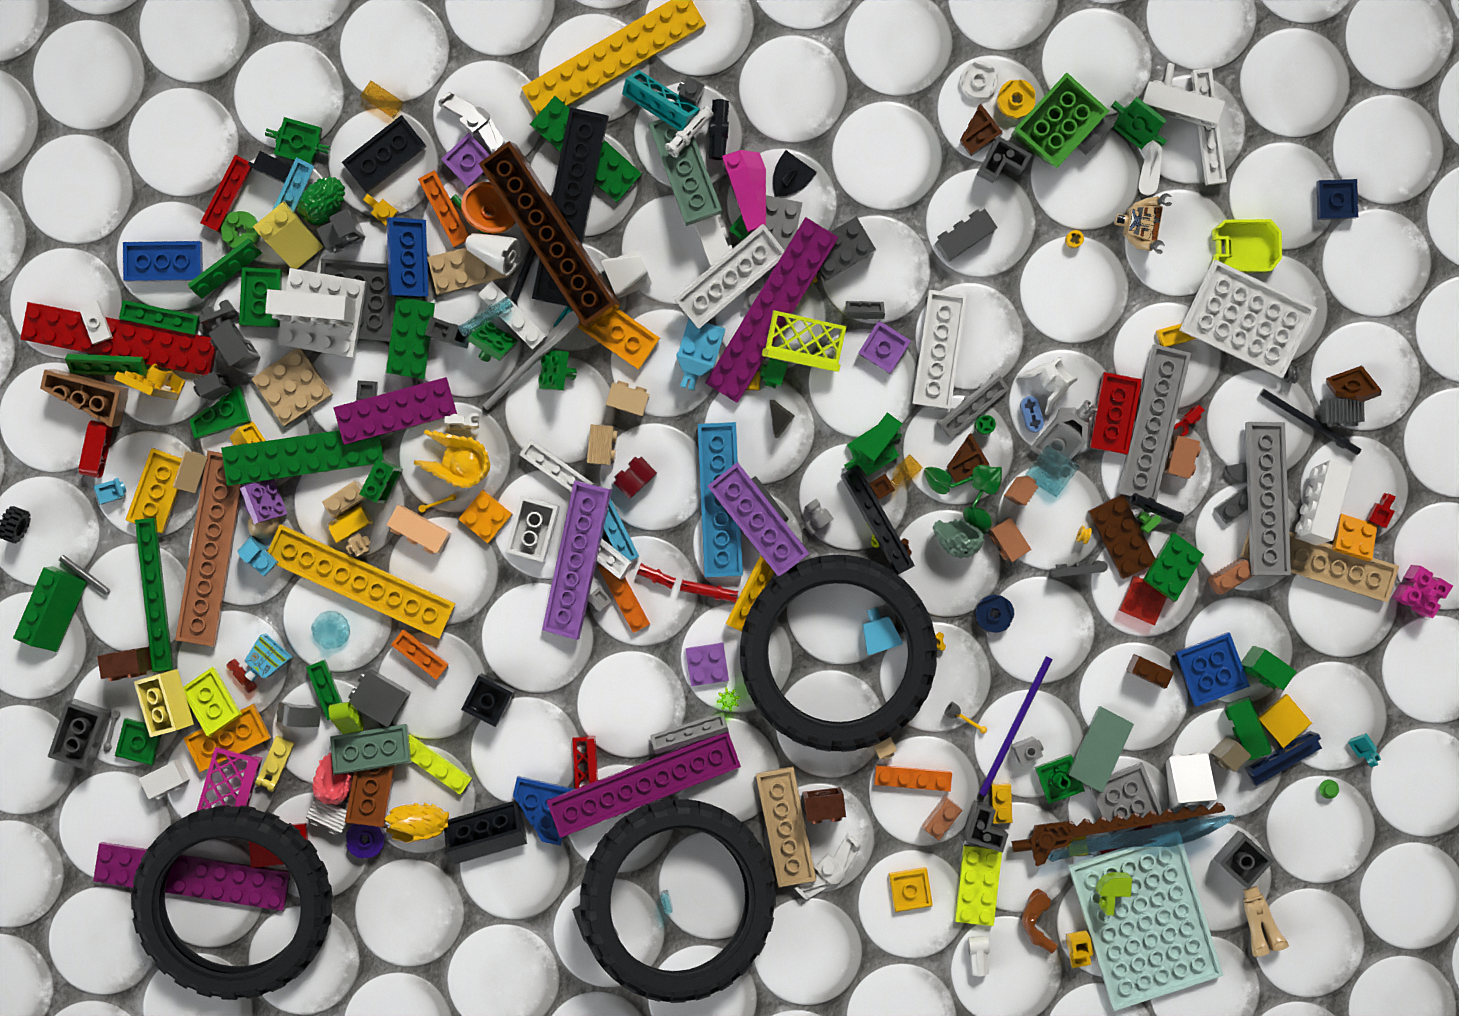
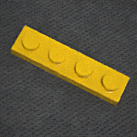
[725,555,774,632]

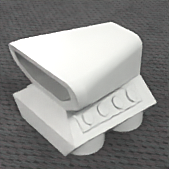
[601,249,652,299]

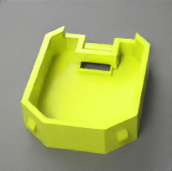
[1212,219,1282,274]

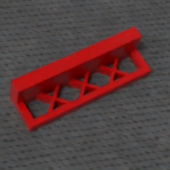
[572,736,598,789]

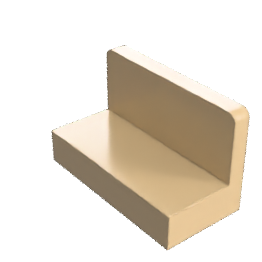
[173,451,208,493]

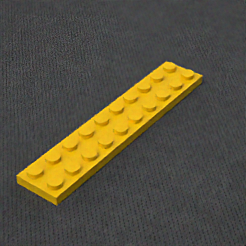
[521,0,706,115]
[267,524,456,639]

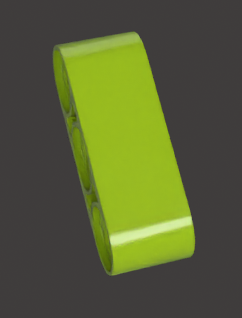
[329,702,364,734]

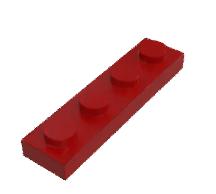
[200,155,252,233]

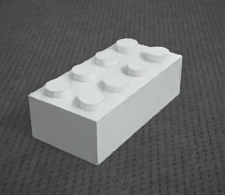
[265,289,356,327]
[1295,460,1352,546]

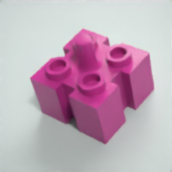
[1391,565,1453,619]

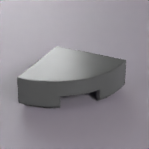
[1225,462,1247,482]

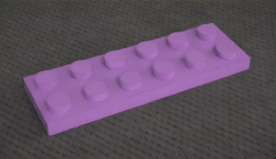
[707,462,809,577]

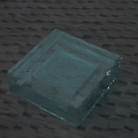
[660,889,673,914]

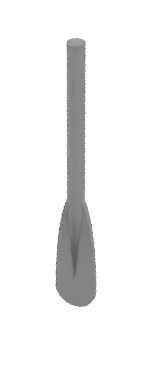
[483,311,581,410]

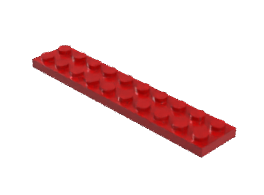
[20,302,217,376]

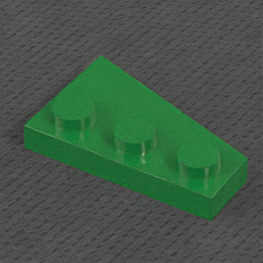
[189,385,252,440]

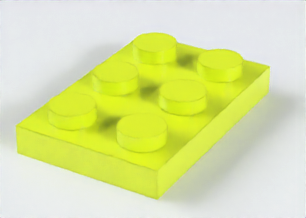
[183,667,242,737]

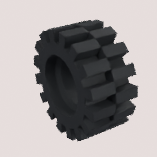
[0,506,31,544]

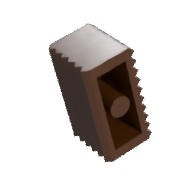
[1126,654,1174,689]

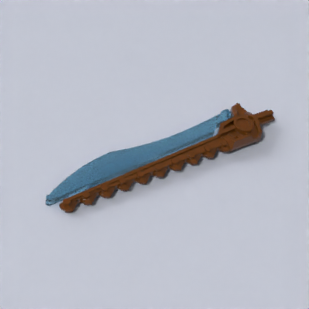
[1011,802,1235,867]

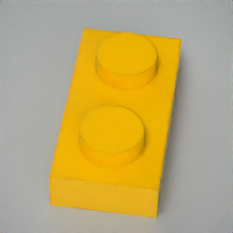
[991,783,1013,824]

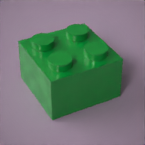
[1241,646,1297,691]

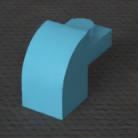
[237,536,278,576]

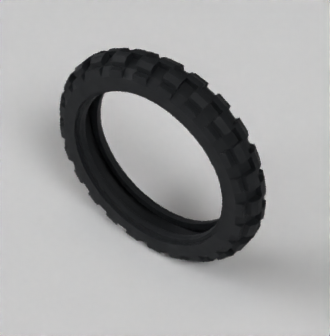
[740,555,937,752]
[579,799,776,1003]
[131,805,333,1000]

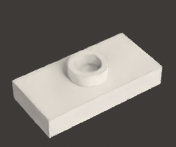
[79,301,113,345]

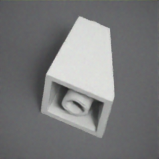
[1165,752,1217,812]

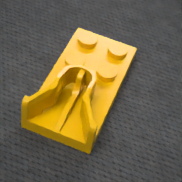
[114,364,186,401]

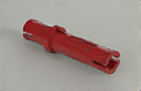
[680,579,738,603]

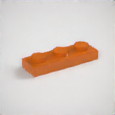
[391,629,449,680]

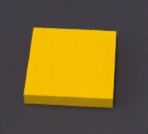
[1259,694,1312,748]
[889,867,933,912]

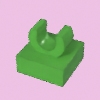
[1137,511,1162,533]

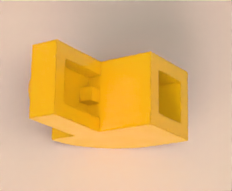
[1066,930,1093,968]

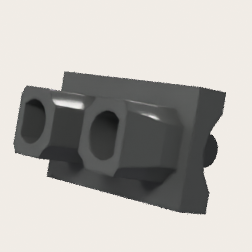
[199,299,239,331]

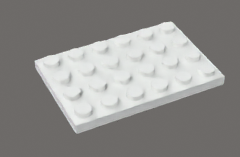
[1179,260,1318,378]

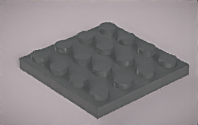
[320,259,397,342]

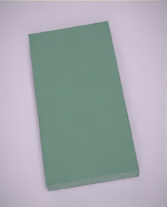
[1067,706,1134,793]
[330,724,412,776]

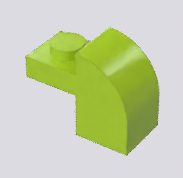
[1095,872,1132,916]

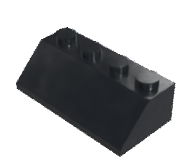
[444,800,527,865]

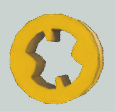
[1065,230,1084,248]
[1076,525,1092,544]

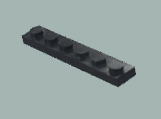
[840,466,915,575]

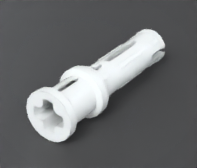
[665,106,714,158]

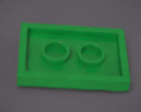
[239,267,283,328]
[1143,532,1204,602]

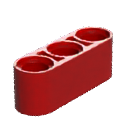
[78,420,113,478]

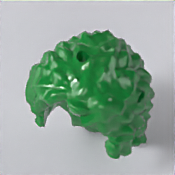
[297,176,345,226]

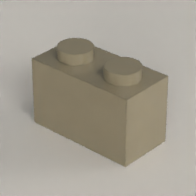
[1209,737,1251,772]

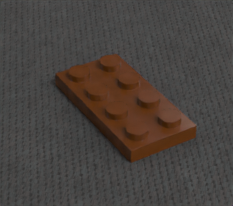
[1088,494,1155,579]

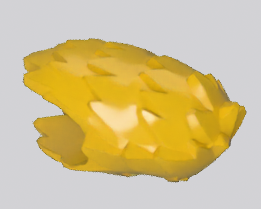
[384,802,449,843]

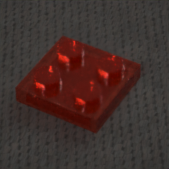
[1118,575,1167,626]

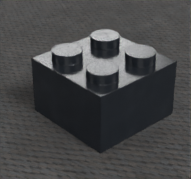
[461,673,515,727]

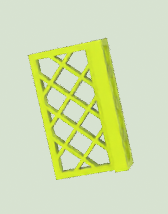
[762,310,847,372]

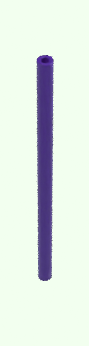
[979,656,1053,796]

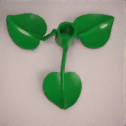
[924,465,1002,534]

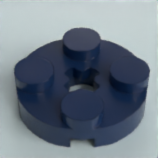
[975,594,1014,633]

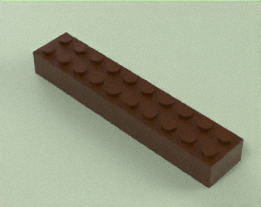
[478,141,621,327]

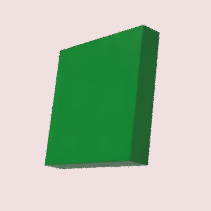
[115,718,162,766]

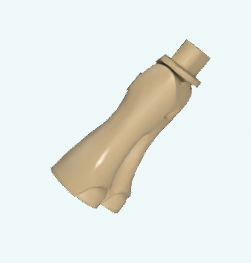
[1243,886,1289,957]

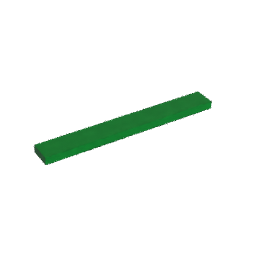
[135,518,174,672]

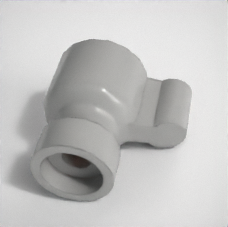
[804,498,834,535]

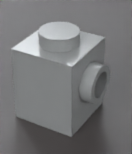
[1011,736,1044,765]

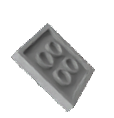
[1089,762,1163,838]

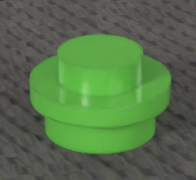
[1319,779,1339,799]

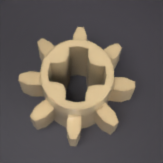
[346,534,371,557]

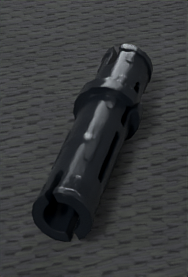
[1130,493,1184,524]

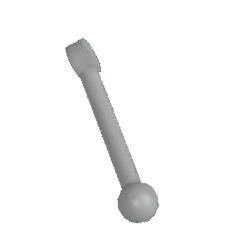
[103,710,120,750]

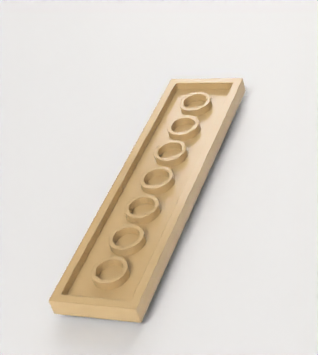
[1240,529,1399,602]

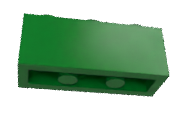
[1225,696,1272,761]

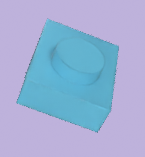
[93,478,126,505]

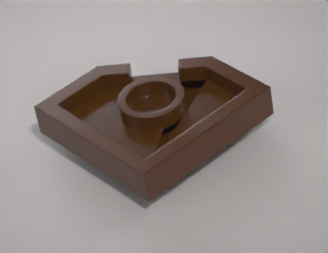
[1326,365,1382,402]

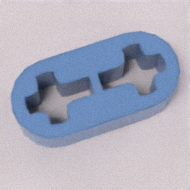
[1020,396,1044,432]

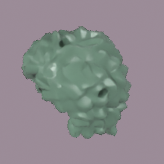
[933,519,984,559]

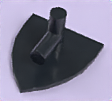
[773,150,817,197]

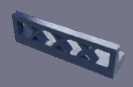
[1244,731,1322,786]

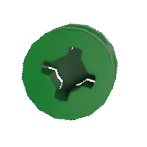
[975,415,996,435]

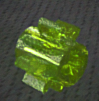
[717,687,740,712]

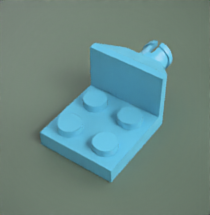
[676,318,726,391]

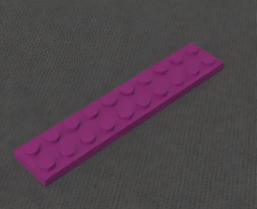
[705,217,839,403]
[546,732,741,838]
[93,842,291,911]

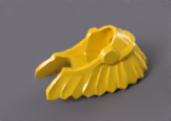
[414,429,490,488]

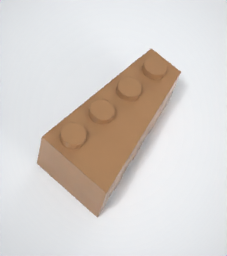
[40,369,129,427]

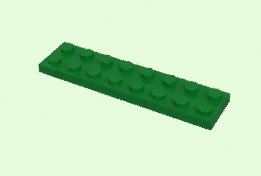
[221,430,384,486]

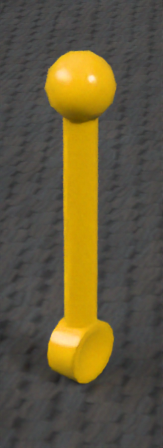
[418,494,457,512]

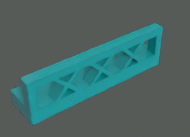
[622,70,700,131]

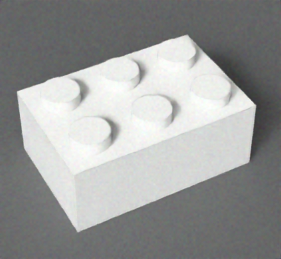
[505,496,560,562]

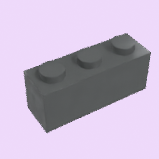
[935,209,998,263]

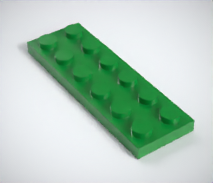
[530,96,642,203]

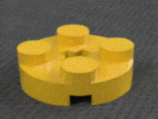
[996,79,1036,120]

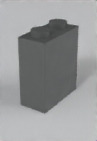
[348,669,411,727]

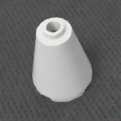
[465,233,522,276]

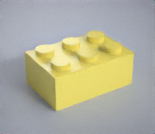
[134,669,194,737]

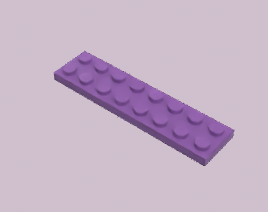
[542,481,612,640]

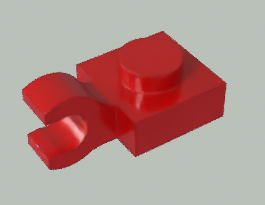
[1174,405,1205,436]
[1367,493,1396,528]

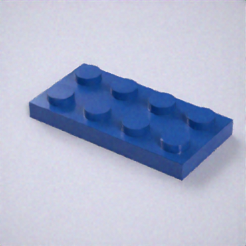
[387,217,428,297]
[123,241,203,282]

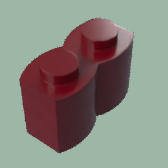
[613,456,657,500]

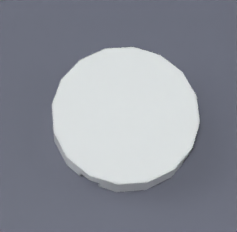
[960,61,999,100]

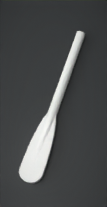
[1138,63,1175,196]

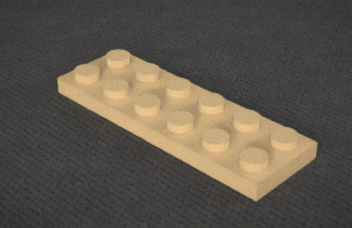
[756,766,817,887]

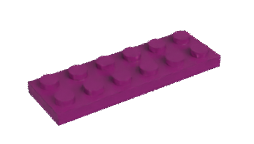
[333,377,457,445]

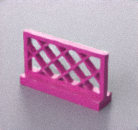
[196,747,263,811]

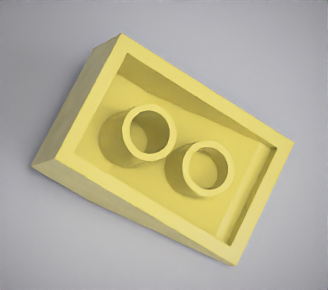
[253,201,324,269]

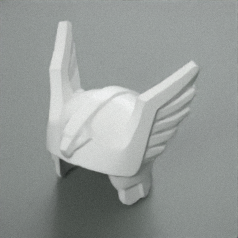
[1018,357,1078,415]

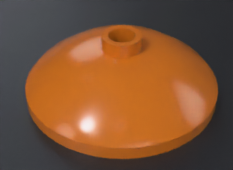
[461,182,516,234]

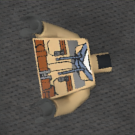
[1114,193,1172,254]

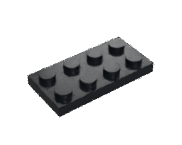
[342,115,427,193]

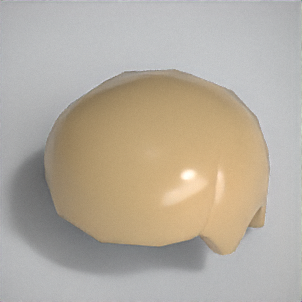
[248,516,280,539]

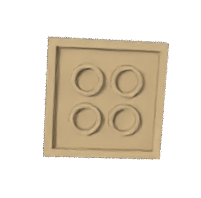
[251,348,333,427]

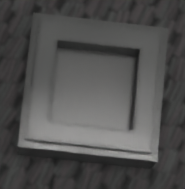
[356,380,378,400]

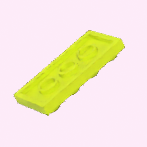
[955,844,1002,926]

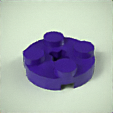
[346,824,386,858]

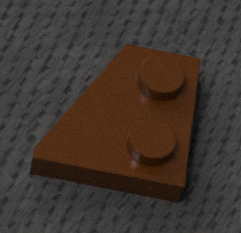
[960,104,1003,156]
[946,433,990,483]

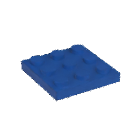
[1174,632,1250,707]

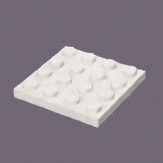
[277,268,367,358]

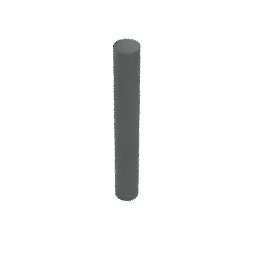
[58,555,110,595]

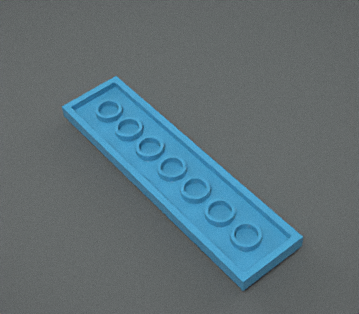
[698,422,743,577]

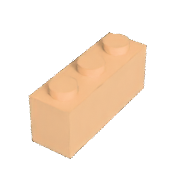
[386,505,451,554]

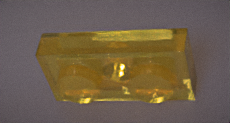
[360,80,404,119]

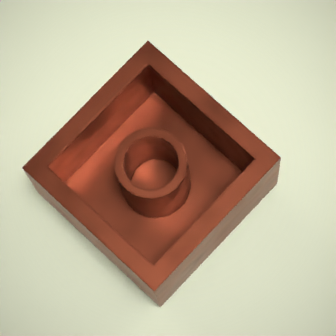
[97,646,152,681]
[803,787,846,824]

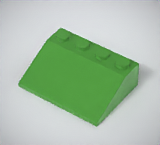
[1011,72,1109,169]

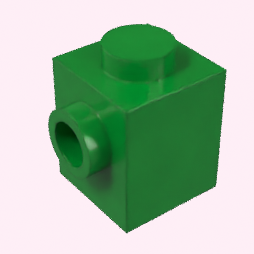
[760,358,788,389]

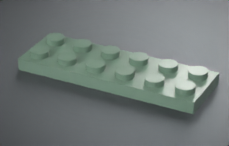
[648,119,723,226]

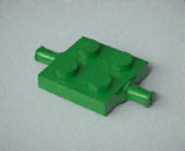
[1110,96,1167,150]
[265,117,331,165]
[844,425,902,477]

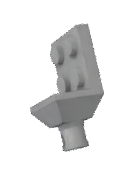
[1030,400,1098,471]

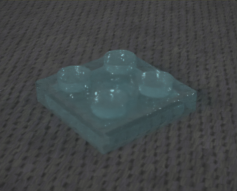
[1025,445,1079,498]

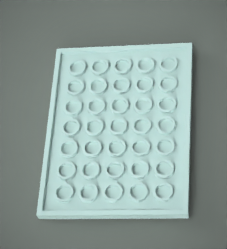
[1068,830,1223,1011]

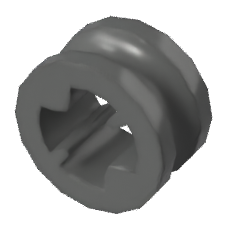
[1284,365,1300,384]

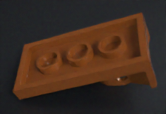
[345,765,396,829]

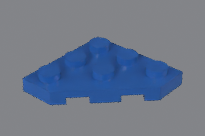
[513,776,574,846]

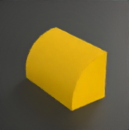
[328,503,374,543]

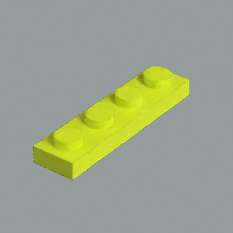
[409,734,472,795]

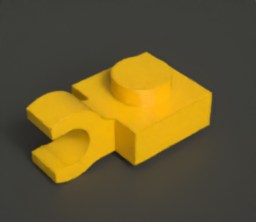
[363,194,399,226]

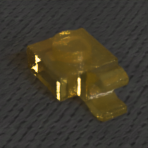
[890,454,923,486]

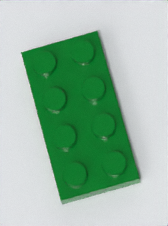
[385,297,435,379]

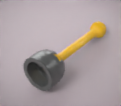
[944,701,987,734]

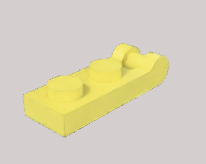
[255,735,295,793]

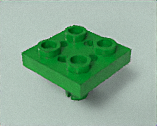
[467,320,518,362]
[538,351,577,391]
[1035,754,1085,804]

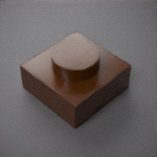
[869,474,895,500]

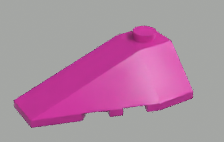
[722,150,766,233]

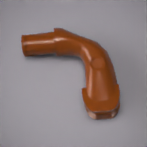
[1022,888,1057,954]

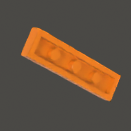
[418,170,469,248]
[597,564,650,633]
[874,765,952,792]

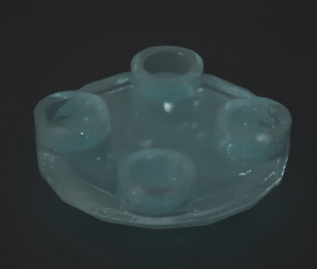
[311,611,350,649]

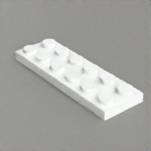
[673,224,784,329]
[912,290,967,410]

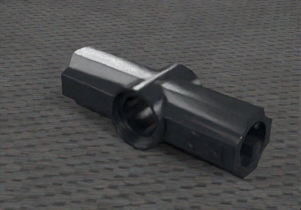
[709,99,729,160]

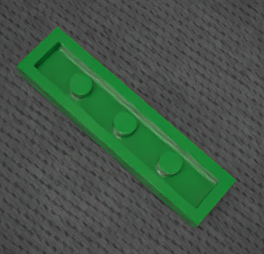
[188,238,262,299]
[119,300,200,335]
[65,354,148,377]

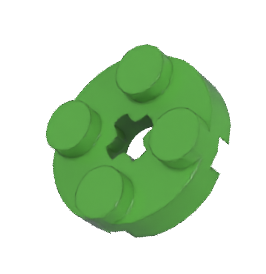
[221,211,261,248]

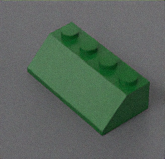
[13,566,88,652]

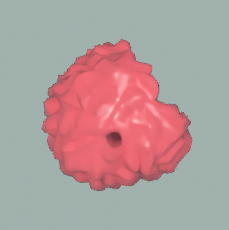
[312,753,353,805]

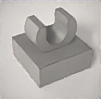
[587,586,612,613]

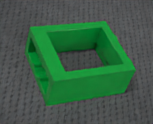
[858,412,903,465]
[359,459,403,503]

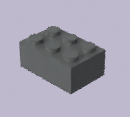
[819,216,876,282]
[47,699,112,769]

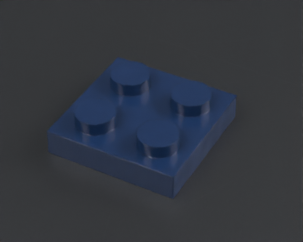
[1316,179,1359,220]

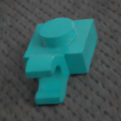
[1348,733,1381,768]

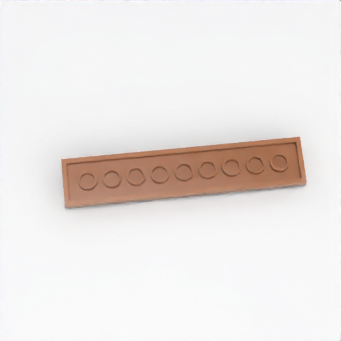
[175,450,243,647]

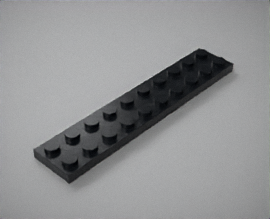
[532,107,609,307]

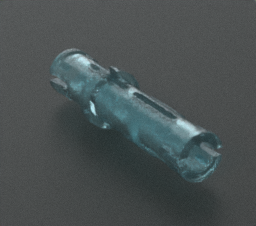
[457,296,514,337]

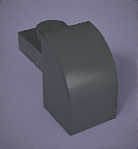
[424,317,473,349]
[277,702,321,727]

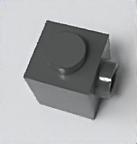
[677,76,705,107]

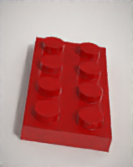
[1089,372,1142,455]

